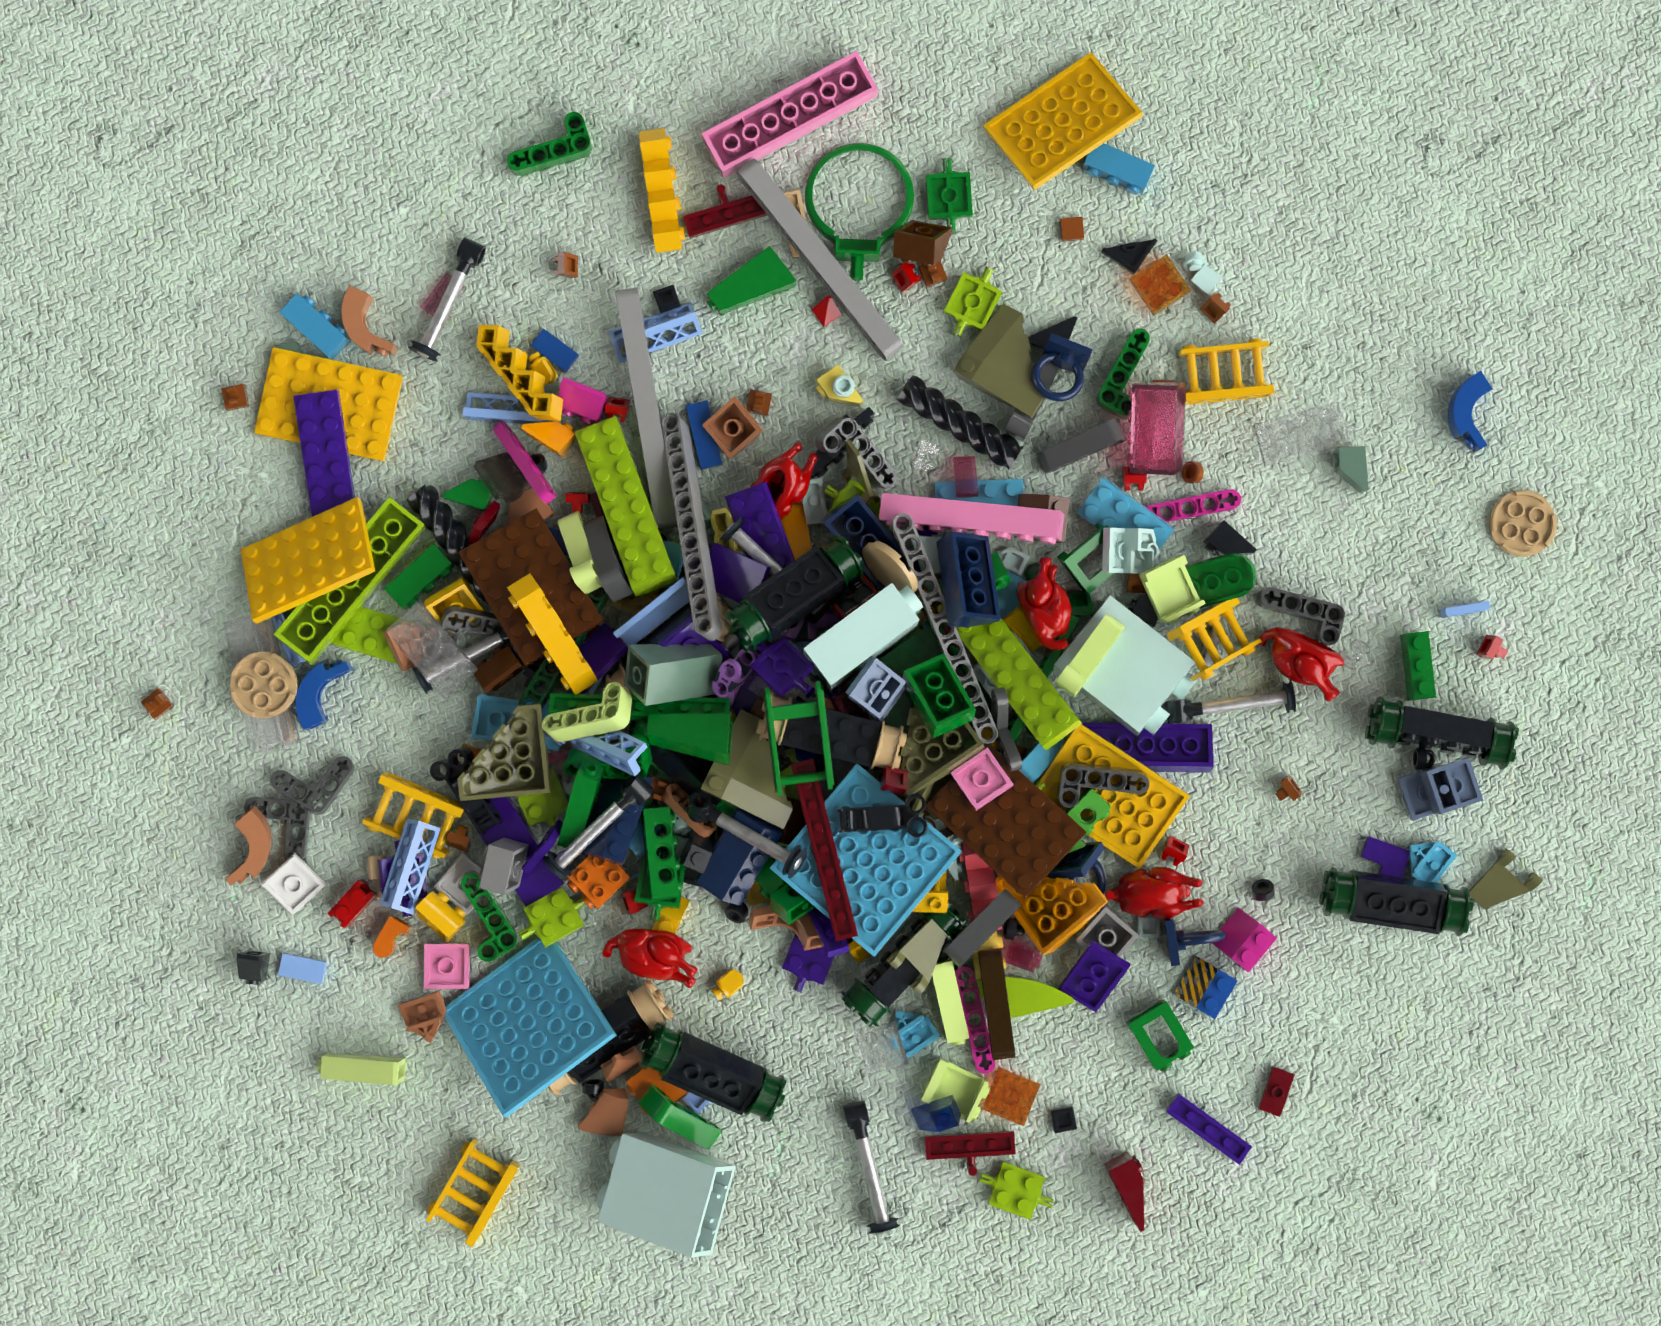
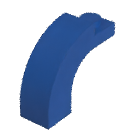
[1448,371,1493,453]
[296,660,354,730]

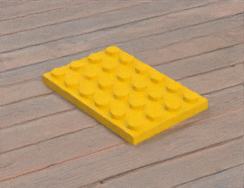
[983,52,1143,190]
[254,347,403,462]
[241,497,375,624]
[1038,724,1190,869]

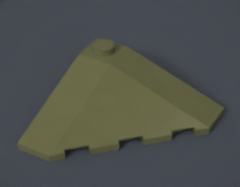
[953,304,1044,418]
[457,703,552,801]
[901,705,985,796]
[701,709,793,829]

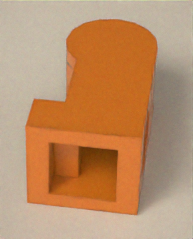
[373,915,412,958]

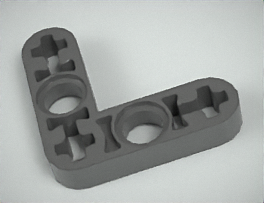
[429,606,504,665]
[991,687,1022,772]
[270,756,354,815]
[244,797,310,861]

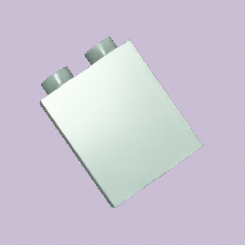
[803,583,923,692]
[1054,595,1198,736]
[597,1132,736,1258]

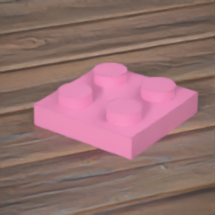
[950,747,1013,811]
[424,943,470,989]

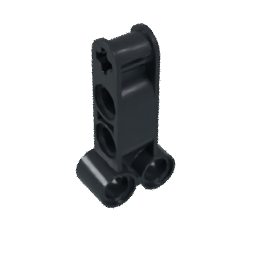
[430,747,503,835]
[837,793,928,838]

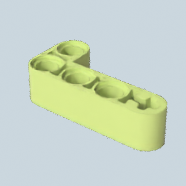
[557,511,602,594]
[1056,614,1126,697]
[542,682,632,742]

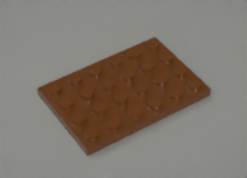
[459,508,604,667]
[926,743,1087,899]

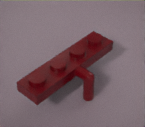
[683,184,767,239]
[925,1130,1016,1176]

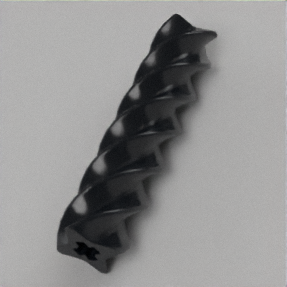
[897,375,1024,470]
[407,484,488,605]

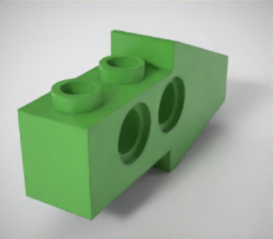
[1064,788,1111,853]

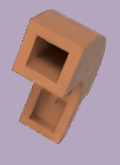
[341,285,398,357]
[225,805,272,886]
[748,899,823,951]

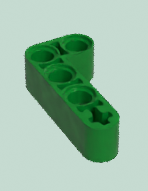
[507,112,592,176]
[1096,328,1150,420]
[563,733,652,779]
[461,870,517,962]
[638,1085,722,1150]

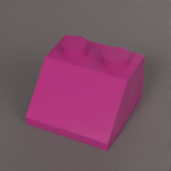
[558,377,608,425]
[1212,908,1277,972]

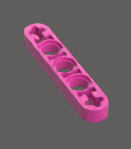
[493,420,557,504]
[1145,489,1241,523]
[955,965,995,1074]

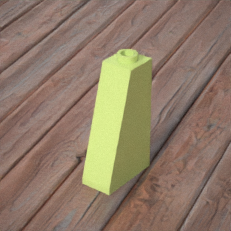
[931,958,969,1046]
[317,1053,406,1085]

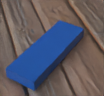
[686,401,723,470]

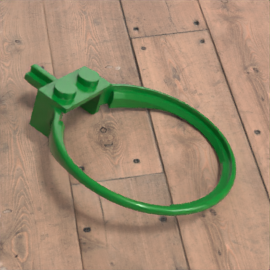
[805,143,914,281]

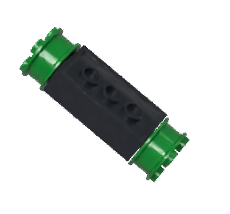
[627,720,739,817]

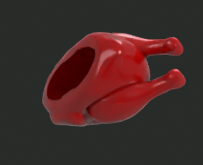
[750,442,818,520]
[1016,557,1071,651]
[1258,627,1344,702]
[1105,867,1204,920]
[602,929,698,988]

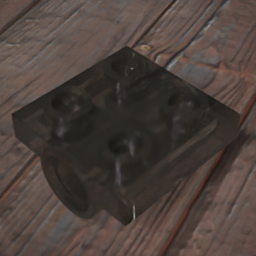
[474,452,532,503]

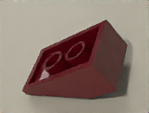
[1104,1152,1145,1232]

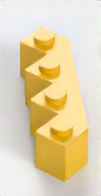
[639,128,685,253]
[476,325,563,421]
[507,573,598,696]

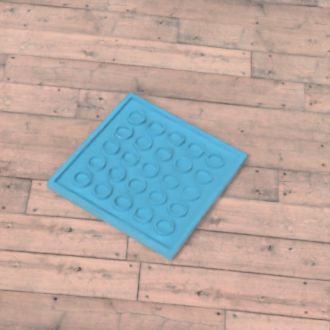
[770,764,962,957]
[444,938,617,1118]

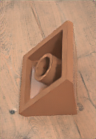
[702,396,763,459]

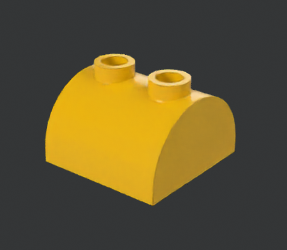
[424,577,485,635]
[415,891,466,943]

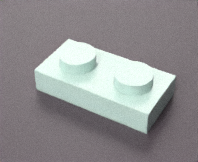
[802,478,827,526]

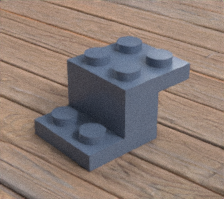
[845,656,906,722]
[1396,757,1483,821]

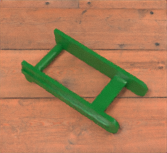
[763,681,834,796]

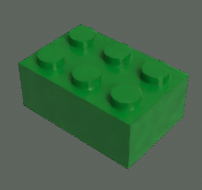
[902,653,976,738]

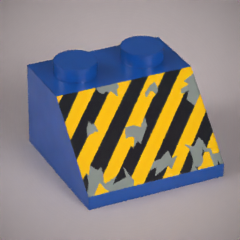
[1173,956,1238,1019]

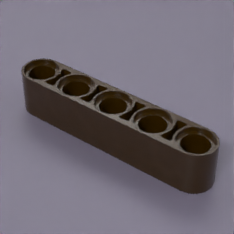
[978,948,1015,1061]

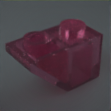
[1005,940,1042,973]

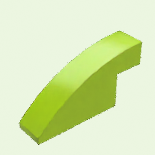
[976,975,1074,1018]

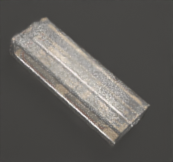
[223,616,301,756]

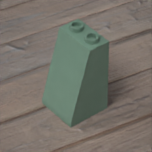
[624,644,722,706]

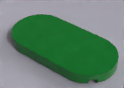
[1185,553,1257,608]

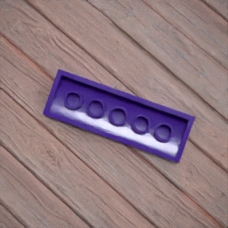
[1081,722,1214,773]
[455,796,565,907]

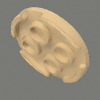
[1489,490,1557,557]
[862,541,918,593]
[230,651,298,718]

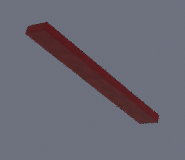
[791,758,858,941]

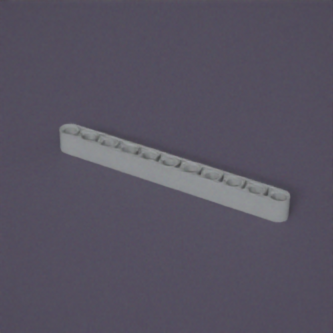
[736,158,903,361]
[616,287,678,530]
[662,413,722,641]
[891,513,998,744]

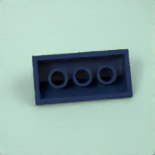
[820,494,908,590]
[936,531,1001,628]
[581,777,653,866]
[695,808,783,906]

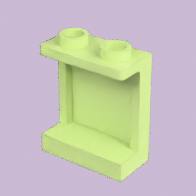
[1139,555,1205,625]
[920,1057,990,1123]

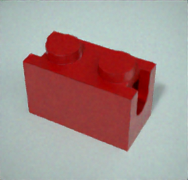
[327,879,377,928]

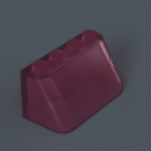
[1127,382,1186,475]

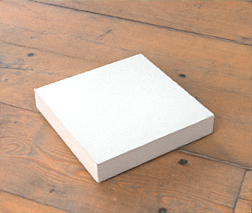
[261,852,326,915]
[434,852,485,915]

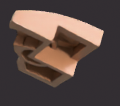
[578,1088,629,1136]

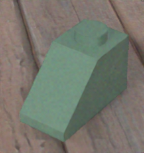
[1331,446,1369,493]

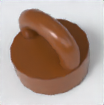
[1182,461,1204,483]

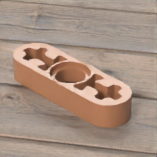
[662,784,717,837]

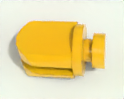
[528,352,558,385]
[711,970,744,1001]

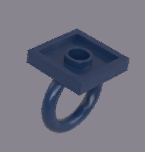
[1031,333,1093,401]
[1047,841,1106,895]
[1165,917,1226,966]

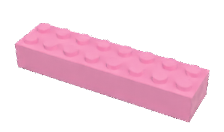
[701,51,878,179]
[879,493,1064,544]

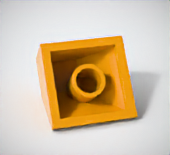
[521,421,577,458]

